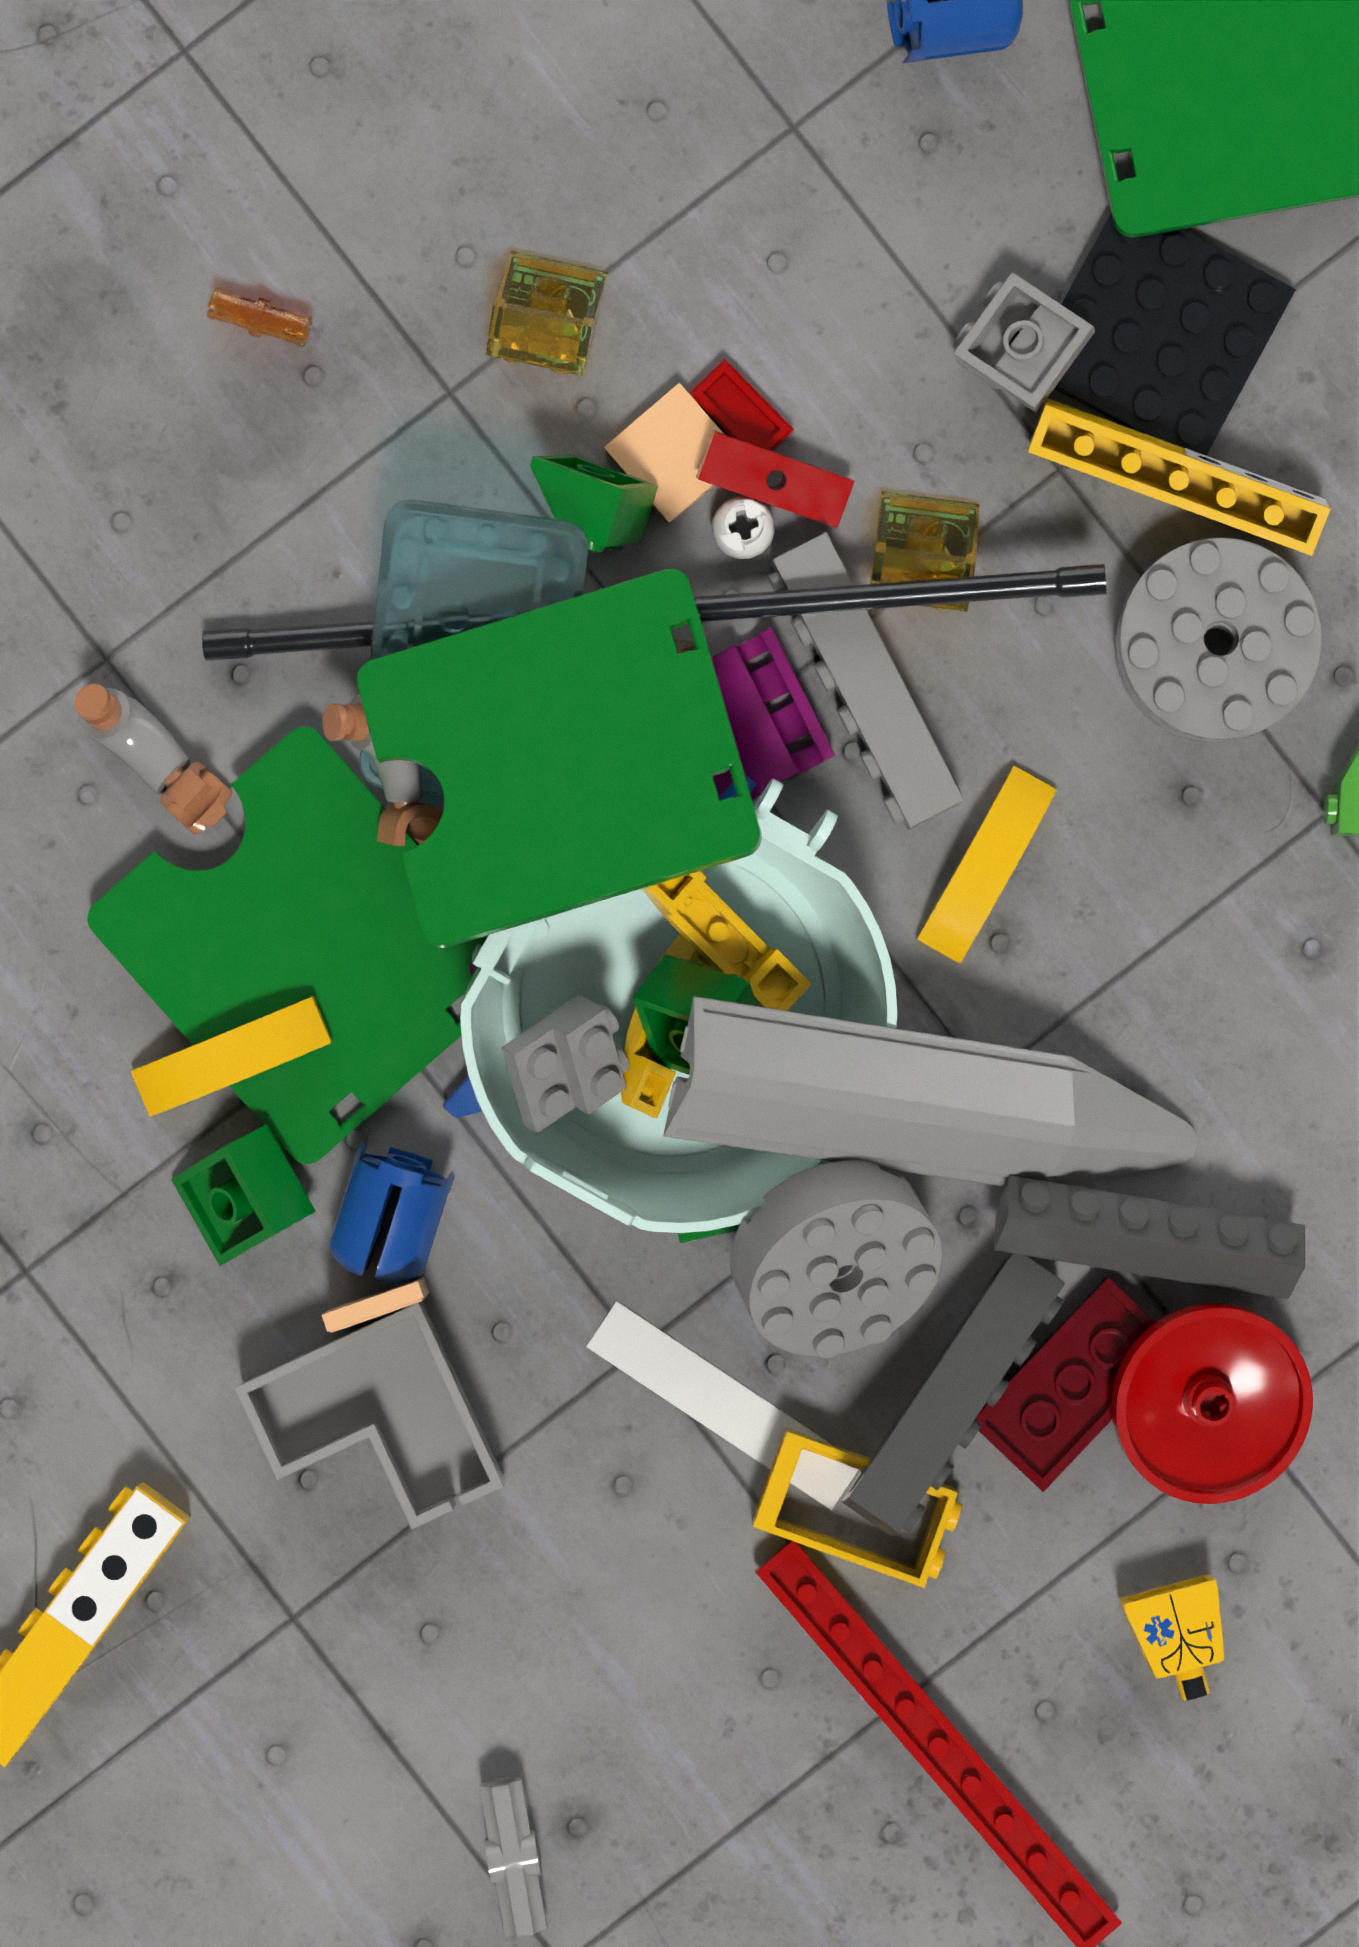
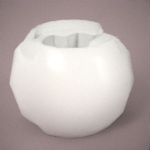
[712,496,775,559]

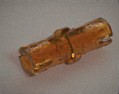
[207,287,312,348]

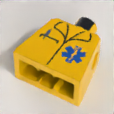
[1118,1574,1224,1701]

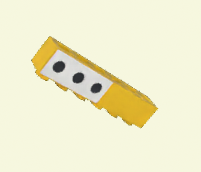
[1028,398,1331,556]
[0,1482,191,1768]

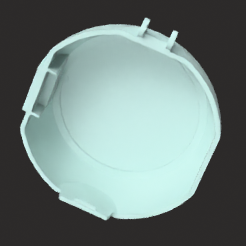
[460,779,898,1233]

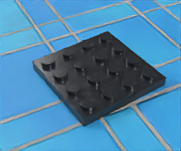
[1054,214,1296,456]

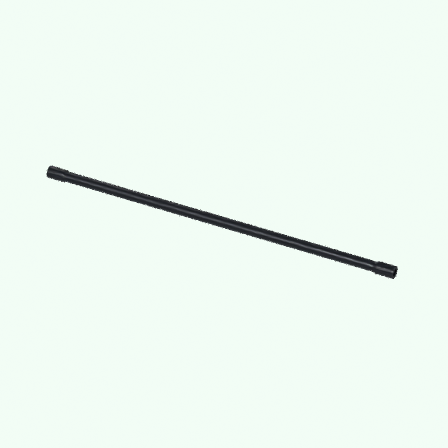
[202,564,1107,661]

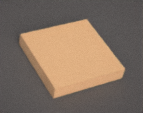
[604,382,724,525]
[322,1276,429,1333]

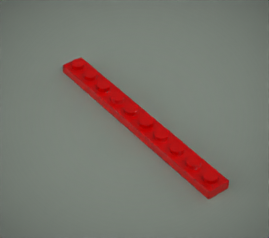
[755,1540,1122,1947]

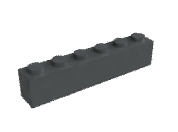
[994,1175,1305,1299]
[842,1253,1065,1537]

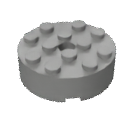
[1114,538,1322,744]
[730,1160,942,1358]

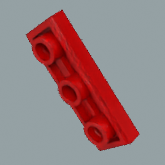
[696,430,855,528]

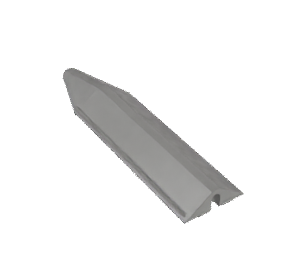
[663,996,1198,1187]

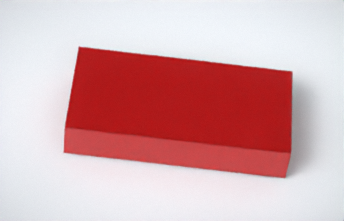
[689,359,794,451]

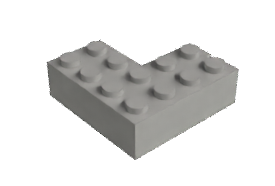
[234,1301,506,1529]

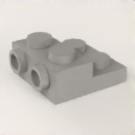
[953,272,1095,413]
[501,994,630,1134]

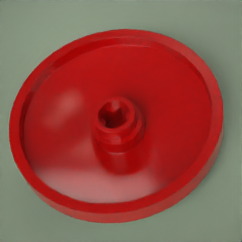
[1112,1303,1313,1504]

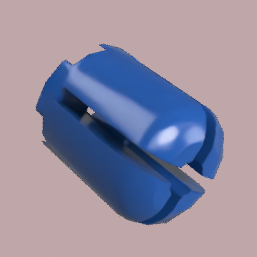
[887,0,1024,63]
[330,1144,455,1285]

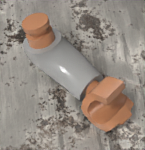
[74,684,233,835]
[322,695,443,846]

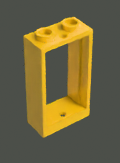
[752,1427,963,1588]

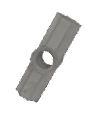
[479,1777,547,1937]

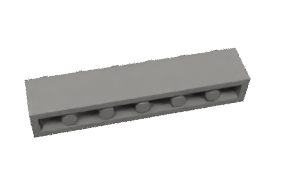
[768,532,964,830]

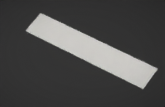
[586,1301,859,1510]

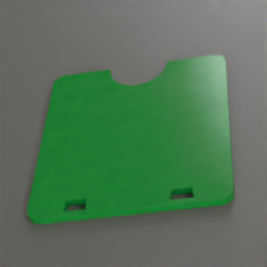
[1068,0,1359,238]
[357,569,762,948]
[87,727,488,1164]

